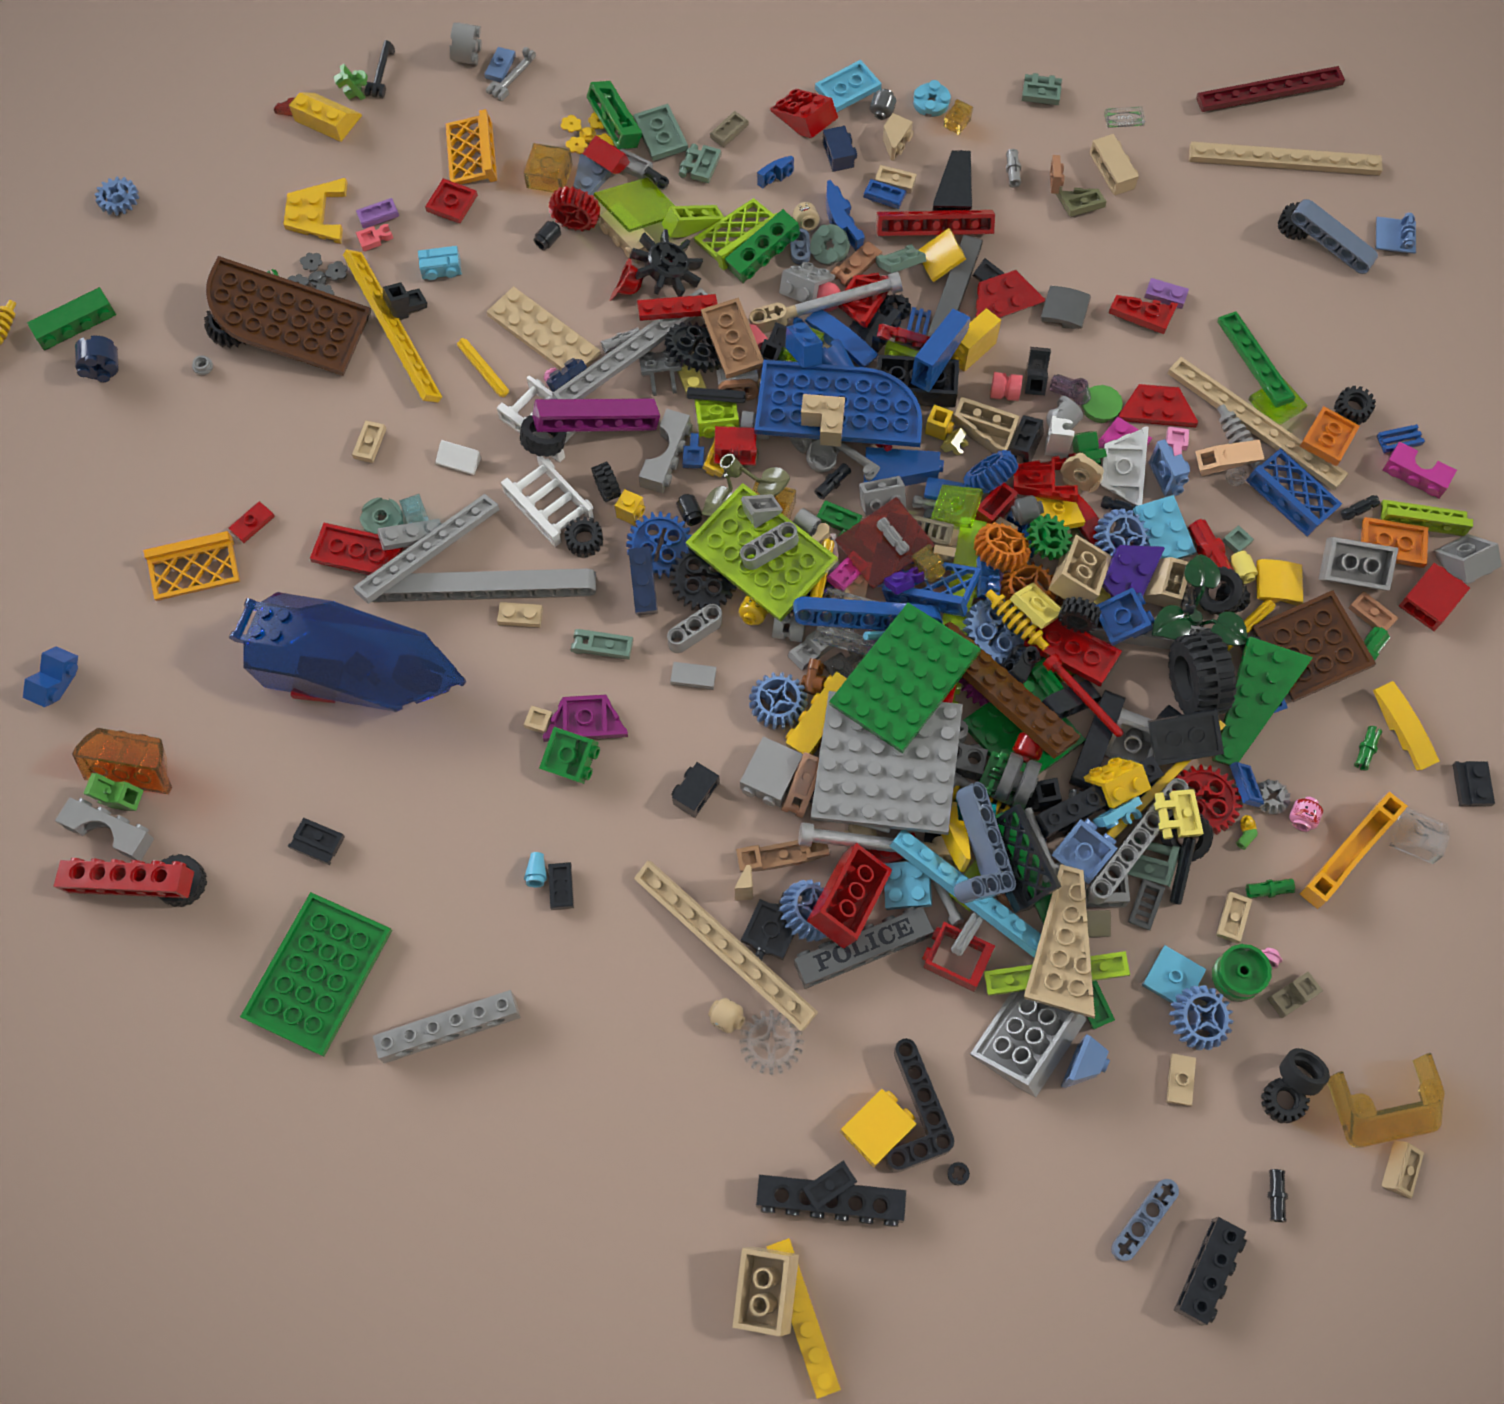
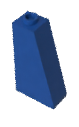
[911,309,971,392]
[864,447,944,486]

